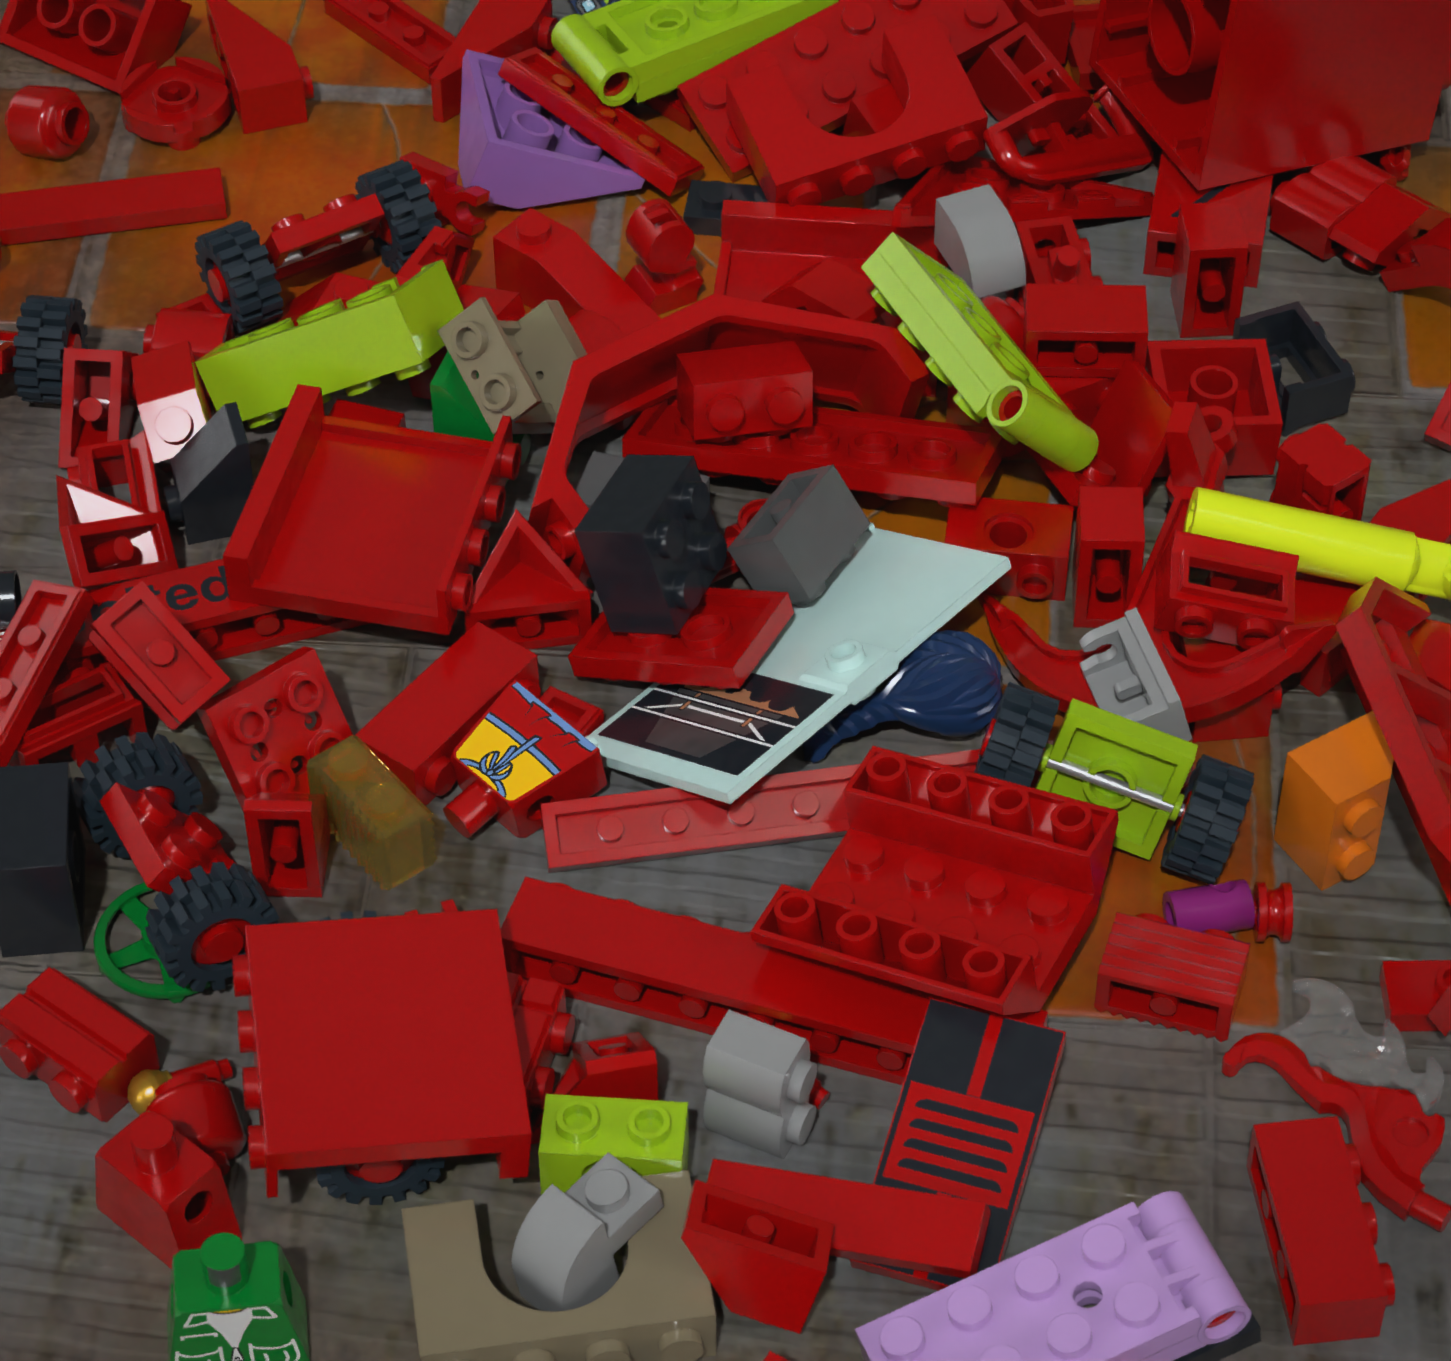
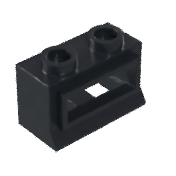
[1233,301,1355,437]

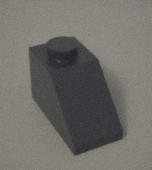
[163,402,254,545]

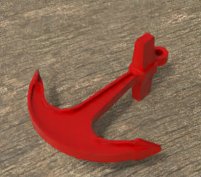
[977,401,1337,723]

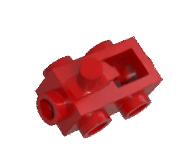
[1015,216,1103,308]

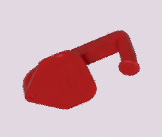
[982,84,1153,186]

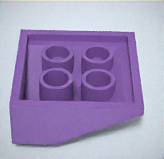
[458,49,645,209]

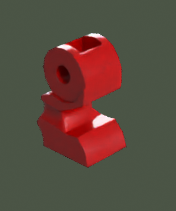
[625,198,704,315]

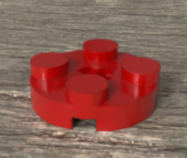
[120,57,232,151]

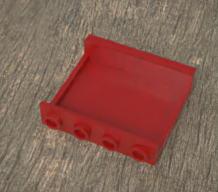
[713,200,949,397]
[223,384,522,635]
[232,909,532,1198]

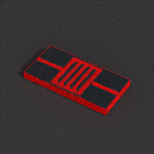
[849,997,1066,1291]

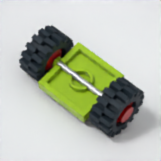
[974,682,1254,884]

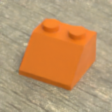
[1274,711,1394,891]

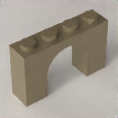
[401,1170,717,1361]

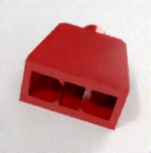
[95,1111,242,1268]

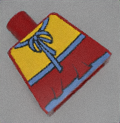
[443,680,607,838]

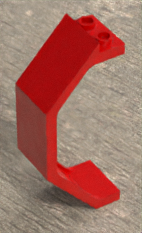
[528,293,931,599]

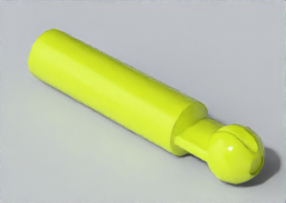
[1183,487,1451,602]

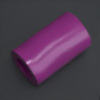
[1162,879,1255,933]

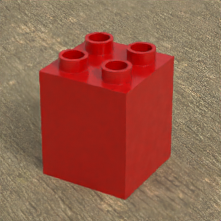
[1089,0,1451,191]

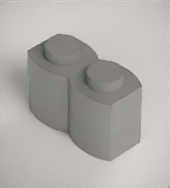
[703,1010,817,1159]

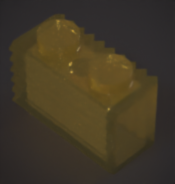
[307,735,438,890]

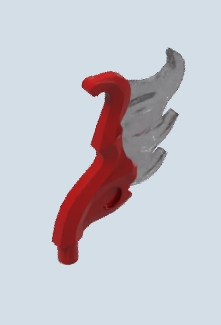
[1221,978,1451,1232]

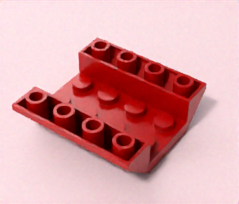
[750,746,1119,1015]

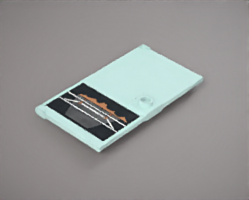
[585,523,1012,804]

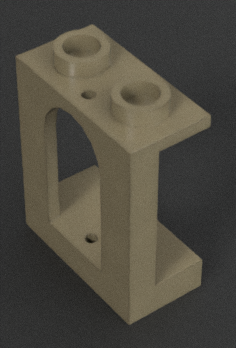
[438,297,587,435]

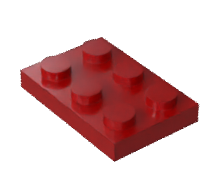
[568,587,794,689]

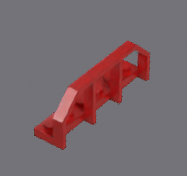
[1335,577,1451,906]

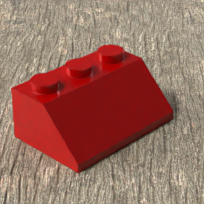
[0,0,193,94]

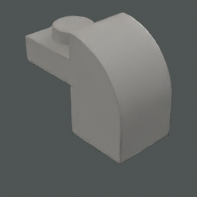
[934,184,1026,300]
[512,1153,663,1312]

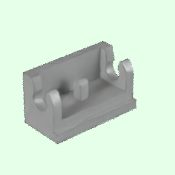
[1079,608,1193,741]

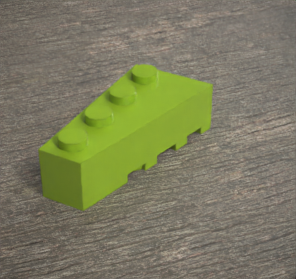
[195,259,464,428]

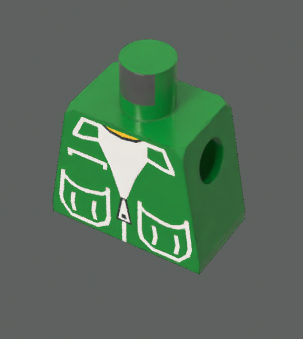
[167,1233,310,1361]

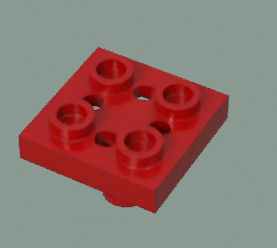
[196,646,357,813]

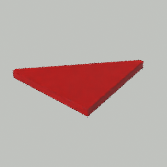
[891,156,1154,228]

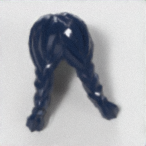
[803,630,1003,763]

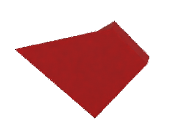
[56,475,179,591]
[464,509,592,650]
[531,1032,658,1144]

